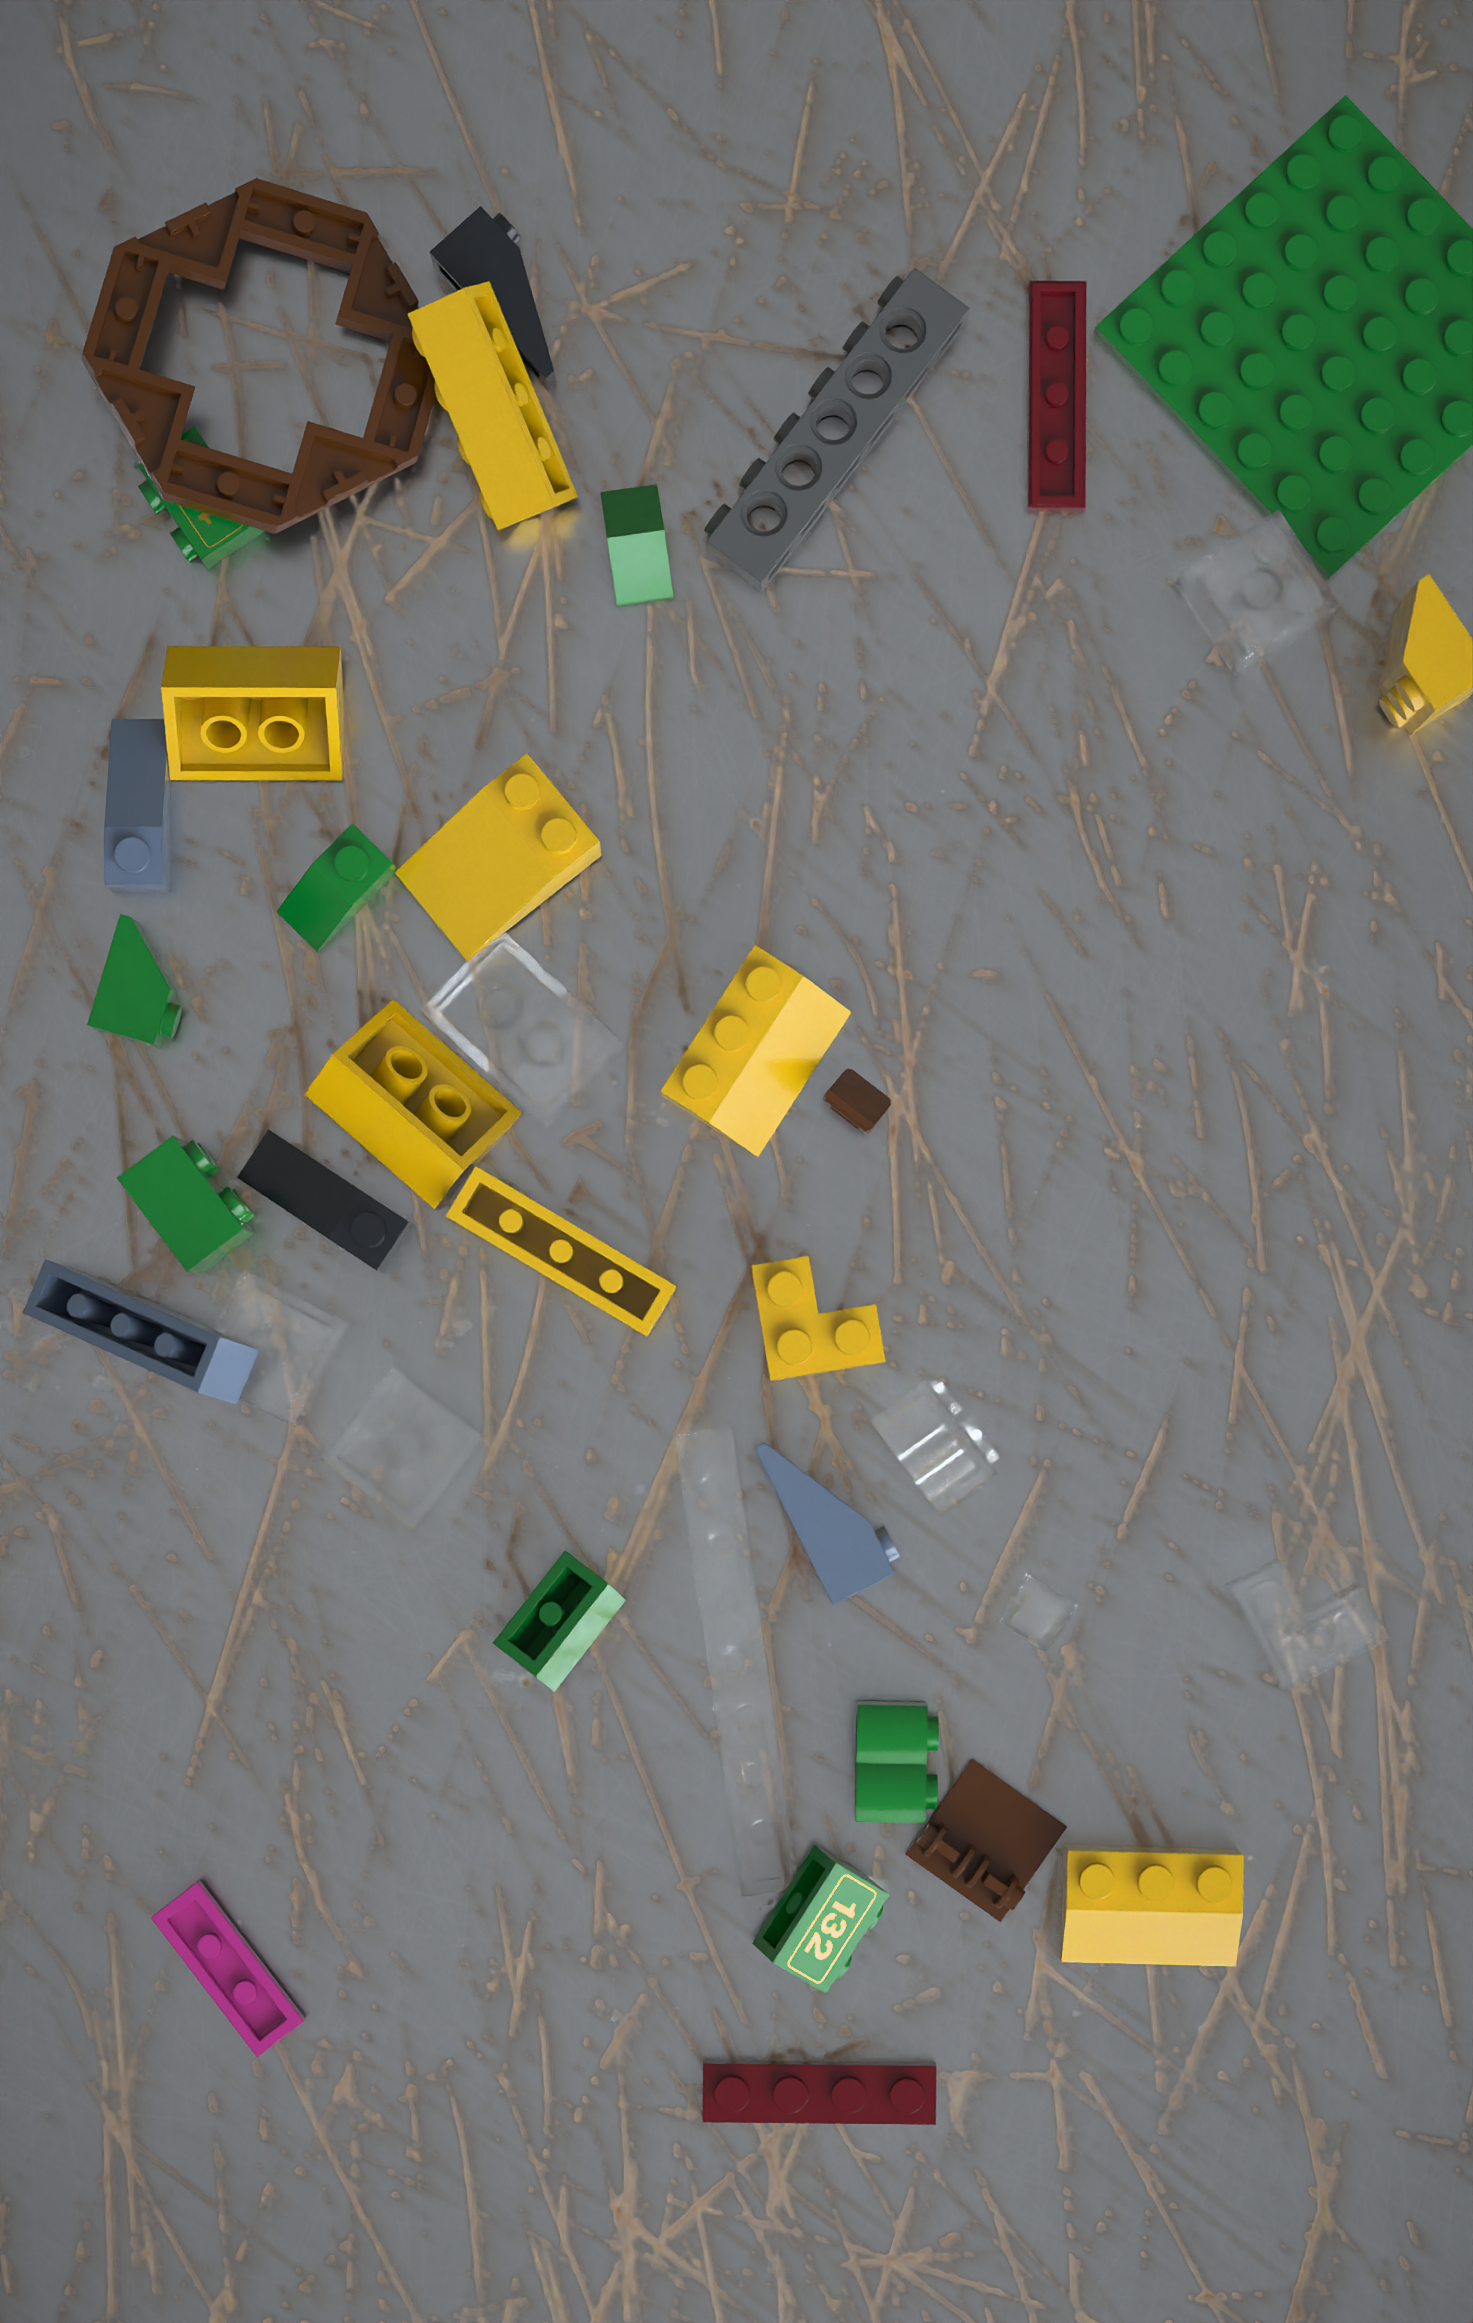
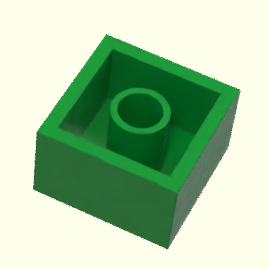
[117,1136,255,1275]

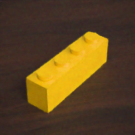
[408,281,578,531]
[446,1166,677,1337]

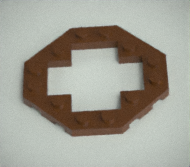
[81,178,436,534]

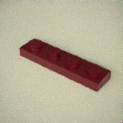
[702,2060,936,2125]

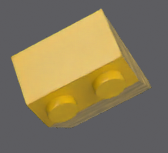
[394,753,602,962]

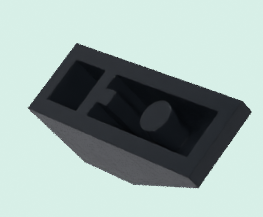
[429,206,556,390]
[237,1129,414,1272]

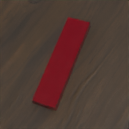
[1027,280,1087,512]

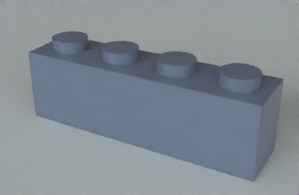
[23,1259,259,1404]

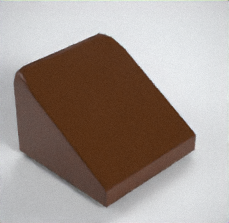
[823,1069,892,1135]

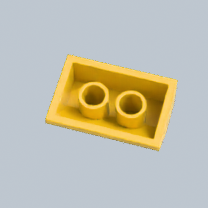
[1379,574,1473,735]
[161,646,344,781]
[660,945,851,1158]
[304,999,522,1209]
[1060,1844,1244,1966]

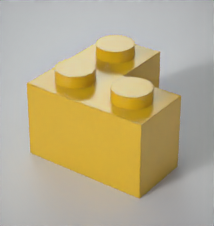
[751,1256,886,1381]

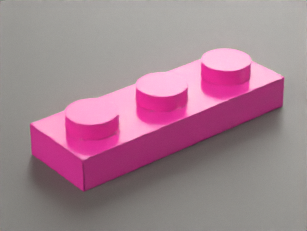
[151,1880,305,2057]

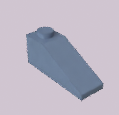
[104,719,171,892]
[754,1442,900,1605]

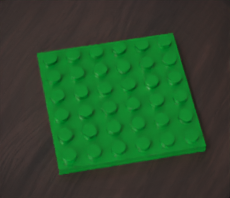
[1094,95,1473,580]

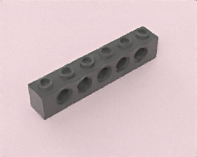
[704,267,970,593]

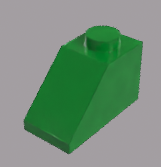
[276,823,397,953]
[87,914,182,1049]

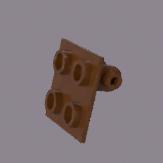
[905,1759,1067,1922]

